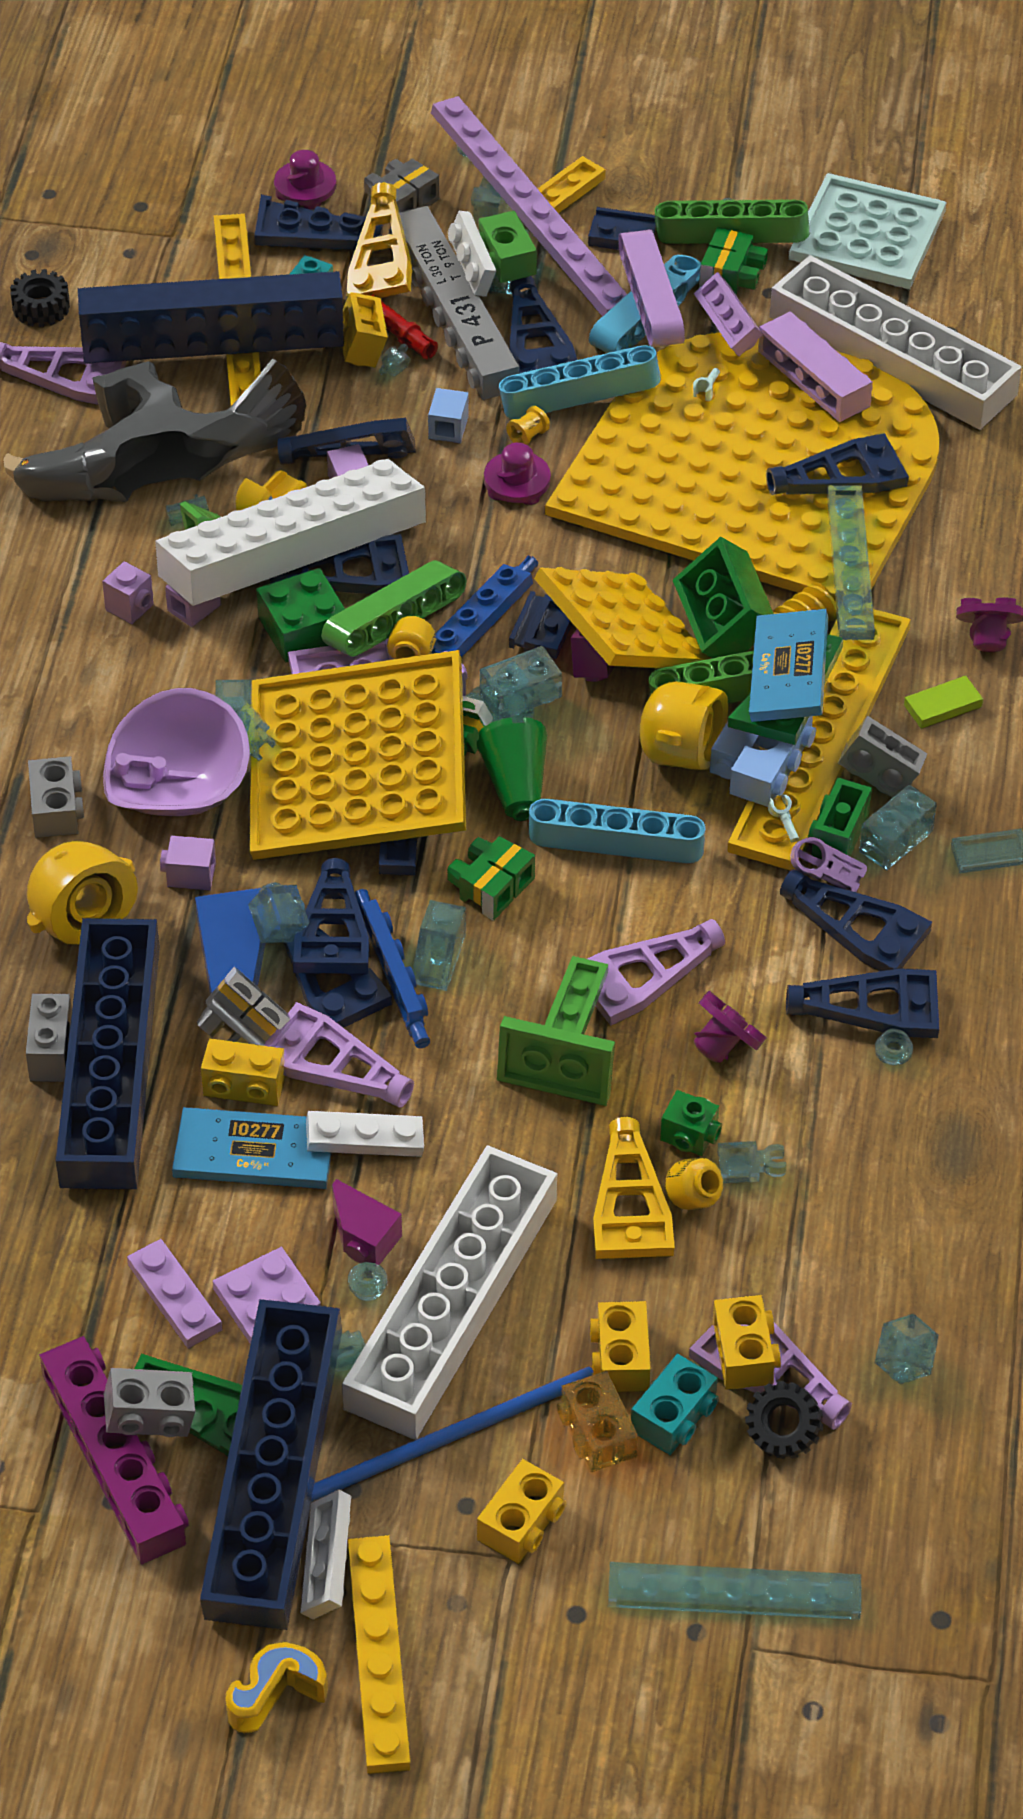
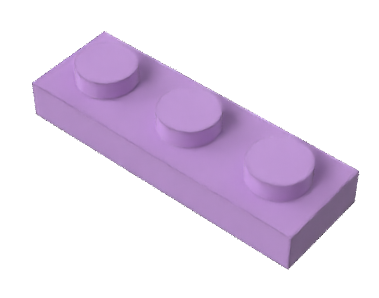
[127,1239,222,1348]

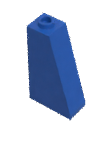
[195,887,271,995]

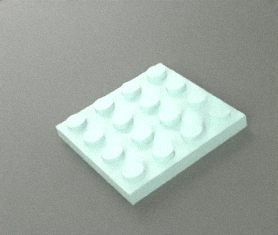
[789,173,947,289]

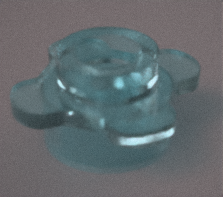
[379,344,411,377]

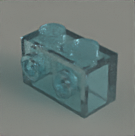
[480,646,562,720]

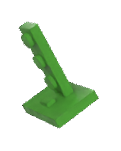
[497,956,615,1106]

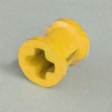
[506,406,550,445]

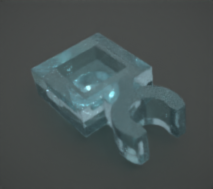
[237,703,276,761]
[717,1141,786,1183]

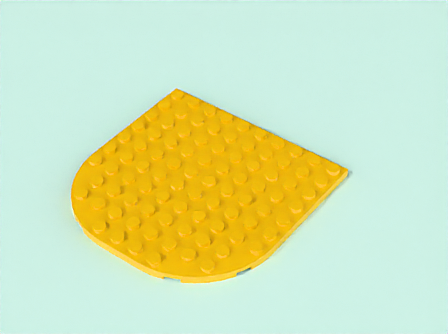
[545,332,939,606]

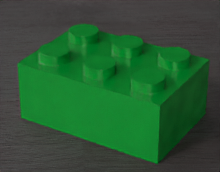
[673,536,774,658]

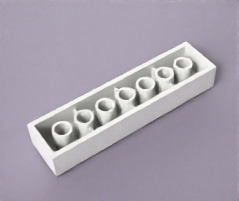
[769,255,1022,430]
[155,459,426,606]
[342,1145,557,1440]

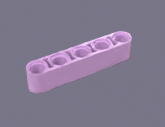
[618,230,685,347]

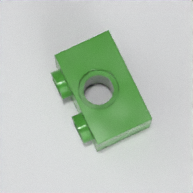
[479,210,537,283]

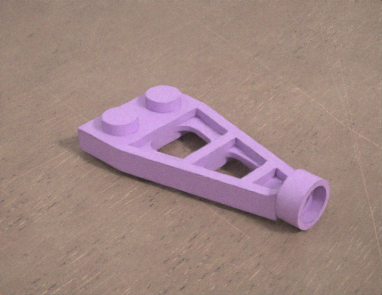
[0,342,127,404]
[588,919,725,1026]
[264,1002,414,1108]
[689,1323,852,1430]

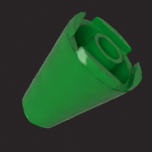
[476,717,547,821]

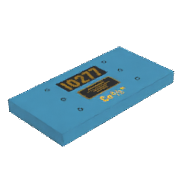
[749,609,828,722]
[172,1107,332,1189]

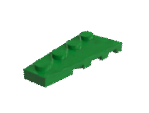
[728,634,843,745]

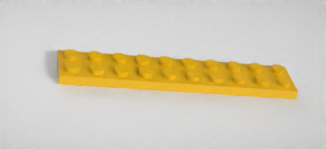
[727,601,911,871]

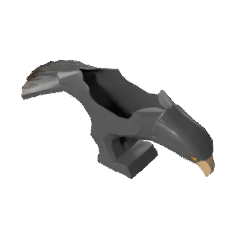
[3,358,307,502]

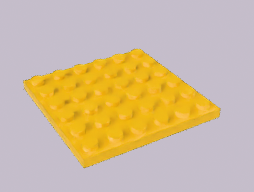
[250,650,466,860]

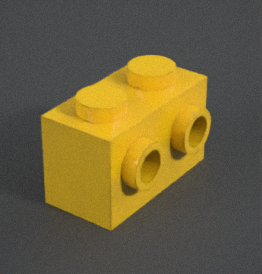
[201,1038,286,1106]

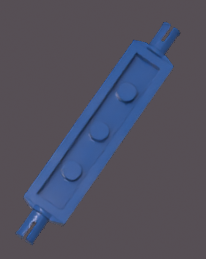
[431,555,538,657]
[355,889,430,1048]

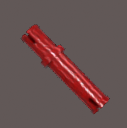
[371,294,438,360]

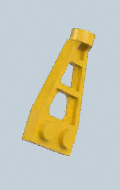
[347,182,412,298]
[593,1117,675,1259]

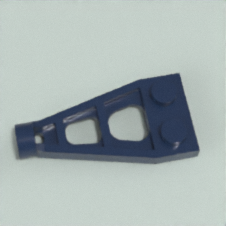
[509,276,577,373]
[278,418,416,465]
[766,433,909,495]
[270,534,409,594]
[293,858,369,974]
[780,869,932,971]
[272,901,392,1028]
[786,969,939,1038]

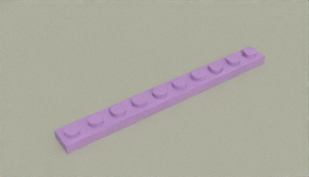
[431,96,627,317]

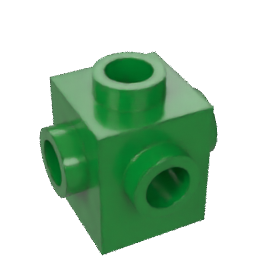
[660,1090,723,1156]

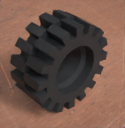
[10,269,70,327]
[745,1381,823,1459]

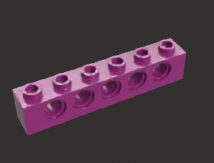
[39,1336,189,1565]

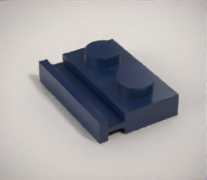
[588,207,656,250]
[509,591,573,659]

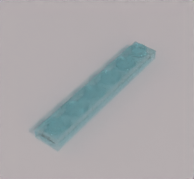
[827,486,875,640]
[608,1562,861,1620]

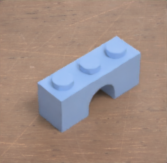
[730,716,816,807]

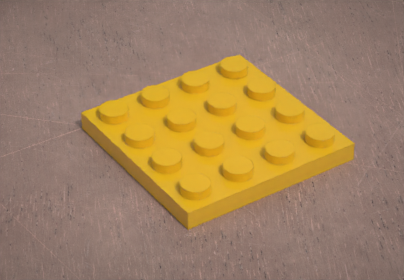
[534,567,712,668]

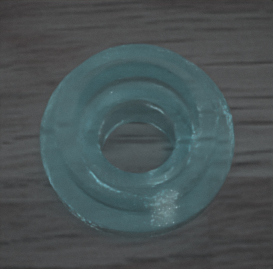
[875,1029,913,1065]
[348,1262,388,1301]

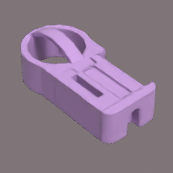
[790,837,867,892]

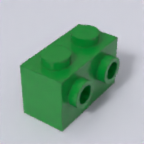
[808,778,872,860]

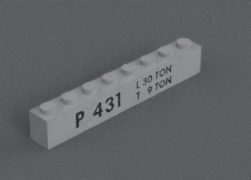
[389,206,519,400]

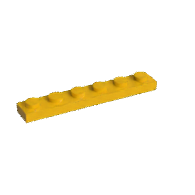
[348,1535,410,1774]

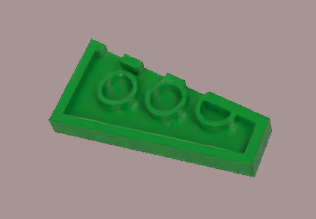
[134,1353,242,1456]

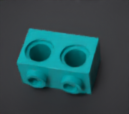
[630,1353,719,1455]

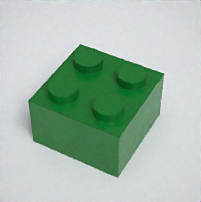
[256,568,345,663]

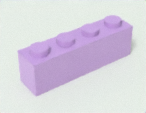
[758,311,873,422]

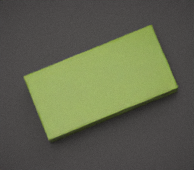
[904,675,983,729]

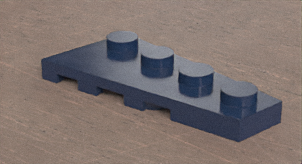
[254,194,383,251]

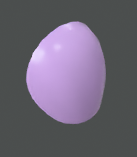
[103,688,250,816]

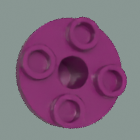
[274,149,336,210]
[484,443,551,505]
[956,597,1023,653]
[694,991,767,1063]

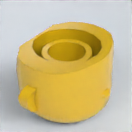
[640,682,728,770]
[27,841,138,944]

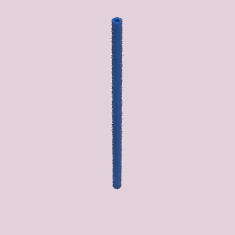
[311,1366,596,1502]

